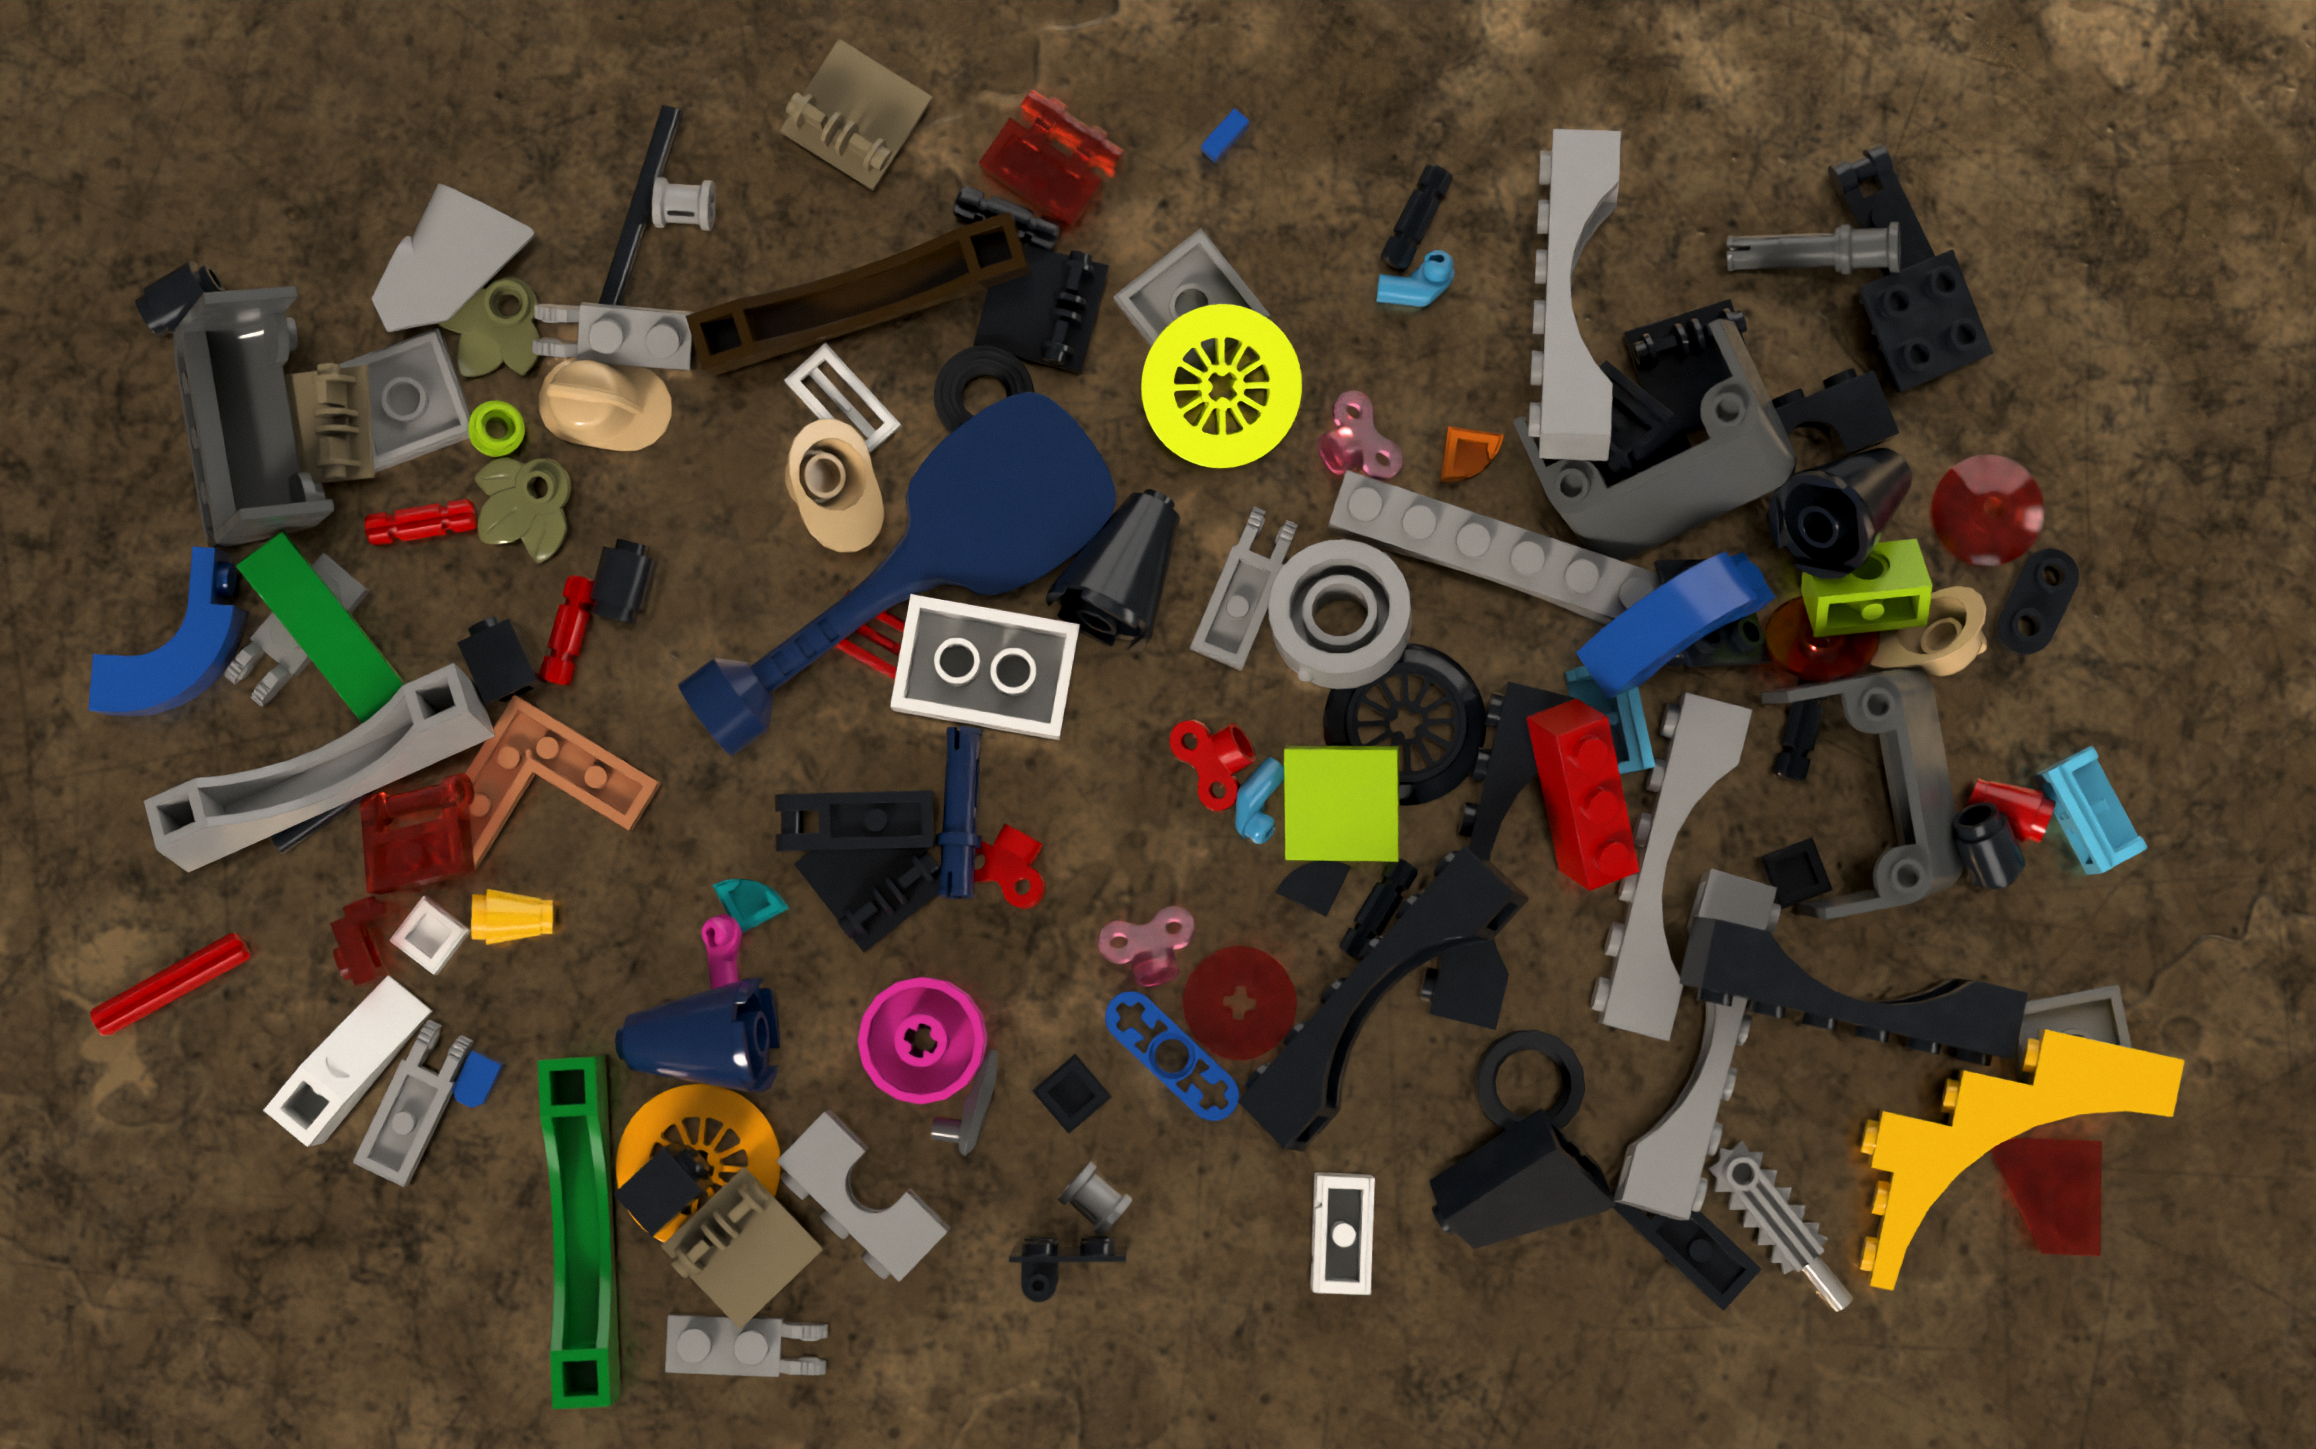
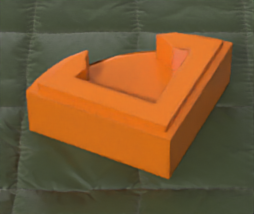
[1439,426,1504,484]

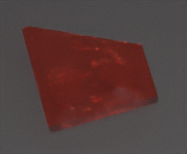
[1990,1137,2102,1256]

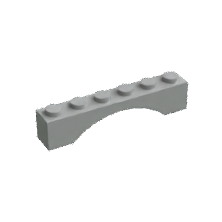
[1528,129,1621,461]
[1326,470,1661,625]
[144,663,495,873]
[1590,692,1752,1041]
[1614,868,1781,1220]

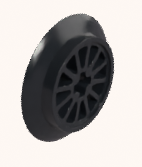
[1323,643,1486,806]

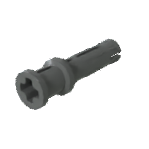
[1727,222,1901,275]

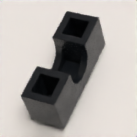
[1708,368,1899,474]

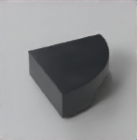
[1275,861,1351,917]

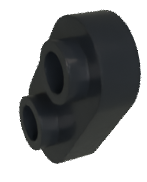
[1993,548,2079,656]

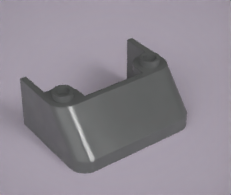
[173,286,334,548]
[1512,319,1797,562]
[1760,667,1964,920]

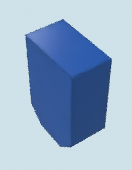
[1201,108,1249,163]
[453,1050,505,1108]

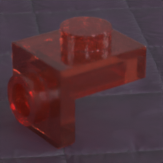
[330,896,398,987]

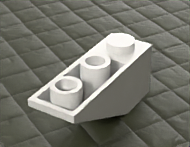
[263,975,433,1147]

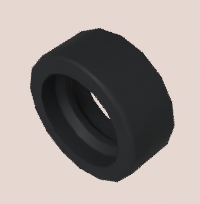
[1474,1029,1585,1131]

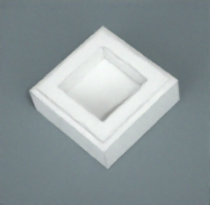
[389,895,471,975]

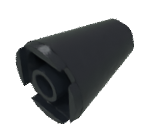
[1768,448,1912,579]
[1045,489,1180,652]

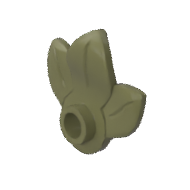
[436,277,541,377]
[475,457,571,563]

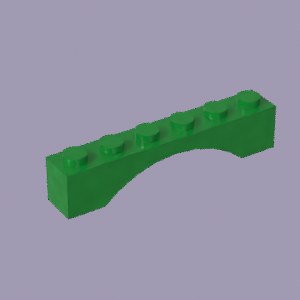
[537,1055,621,1409]

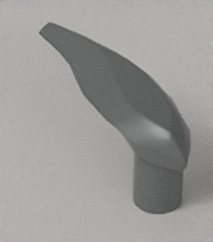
[931,1049,997,1156]

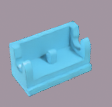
[1564,666,1655,775]
[2034,746,2148,875]

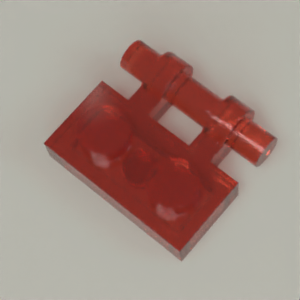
[979,89,1125,230]

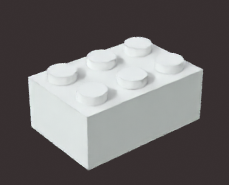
[890,594,1080,741]

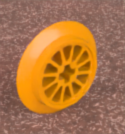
[616,1083,781,1243]

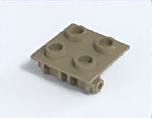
[779,39,933,190]
[284,363,374,483]
[661,1166,824,1329]

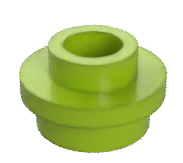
[467,400,525,457]

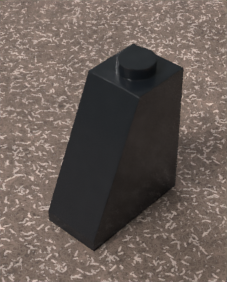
[1429,1108,1616,1249]

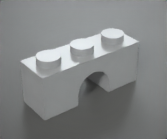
[776,1109,951,1282]

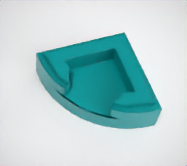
[712,879,790,934]

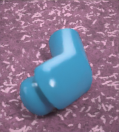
[1376,250,1455,307]
[1235,757,1284,844]

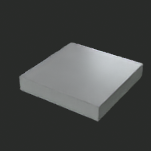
[1113,228,1270,383]
[340,328,472,473]
[2014,985,2132,1084]

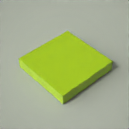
[1284,746,1400,862]

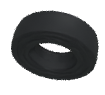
[934,345,1035,434]

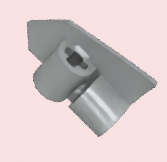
[371,184,535,332]

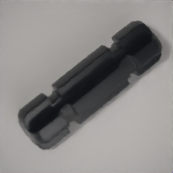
[1381,163,1453,270]
[953,186,1062,251]
[1775,671,1830,782]
[1339,858,1418,961]

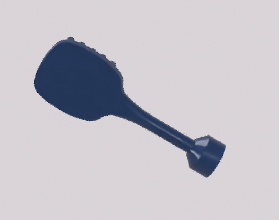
[678,392,1116,757]

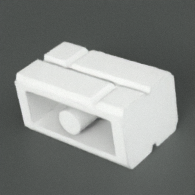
[1310,1172,1375,1295]

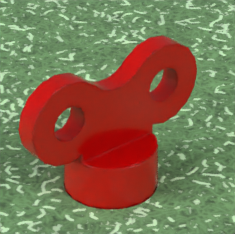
[1170,719,1256,811]
[974,823,1046,909]

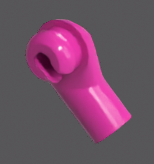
[701,914,742,989]

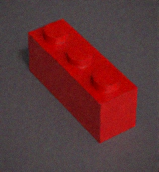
[1526,698,1640,891]

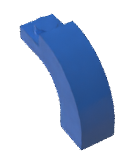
[88,546,248,716]
[1576,551,1776,699]

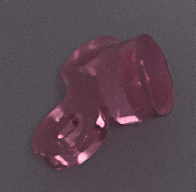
[1318,390,1403,481]
[1098,906,1195,987]

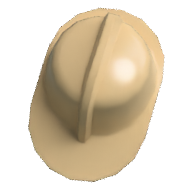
[539,357,672,451]
[785,419,885,552]
[1854,586,1987,677]

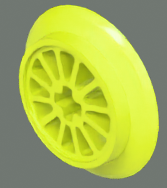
[1141,304,1302,468]

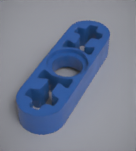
[1105,991,1239,1121]

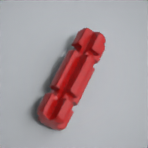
[364,499,477,546]
[539,575,594,685]

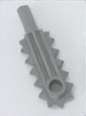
[1707,1140,1853,1312]

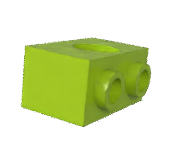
[1801,539,1932,637]

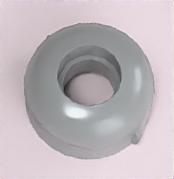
[1268,539,1412,689]

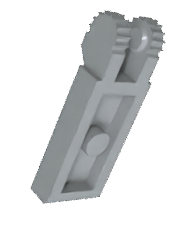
[532,302,694,371]
[1190,507,1298,671]
[224,553,370,707]
[353,1020,473,1187]
[665,1313,828,1377]

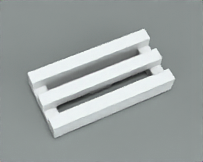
[784,343,902,454]

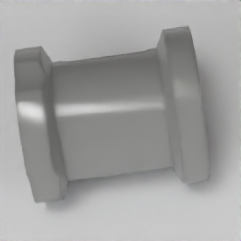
[652,177,716,231]
[1057,1161,1132,1237]

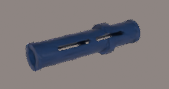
[936,726,983,899]

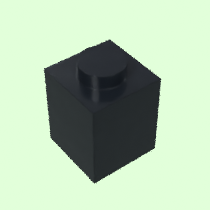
[457,616,547,708]
[614,1141,714,1237]

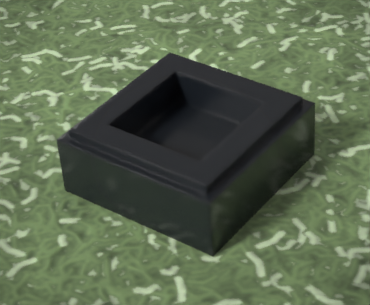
[1757,837,1833,910]
[1032,1053,1112,1134]

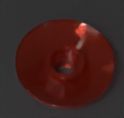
[1931,455,2044,566]
[1765,596,1880,682]

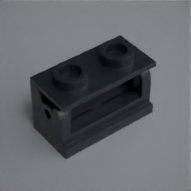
[1597,360,1692,482]

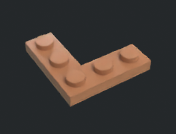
[424,695,662,869]

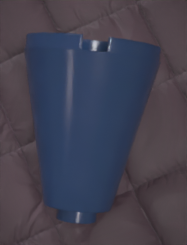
[615,977,780,1093]

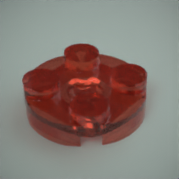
[1183,946,1297,1060]

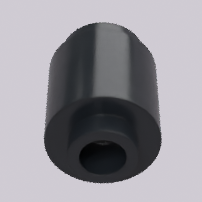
[135,260,225,338]
[589,538,658,625]
[1953,802,2026,889]

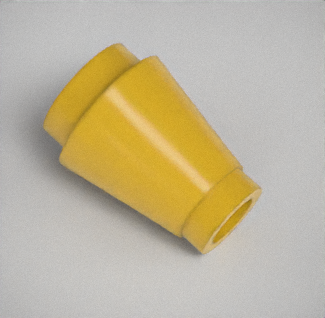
[471,889,553,945]

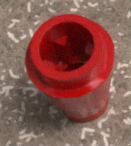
[1967,778,2056,843]

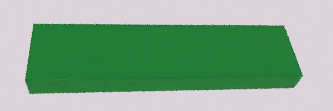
[236,530,406,723]

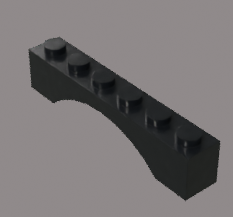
[1418,681,1575,1030]
[1238,845,1530,1152]
[1679,916,2028,1067]

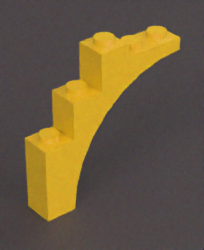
[1859,1028,2185,1291]

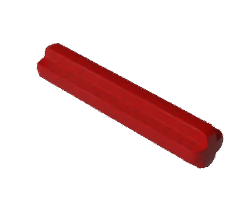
[90,933,251,1035]

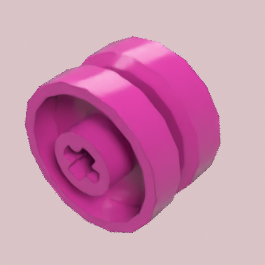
[858,977,988,1104]

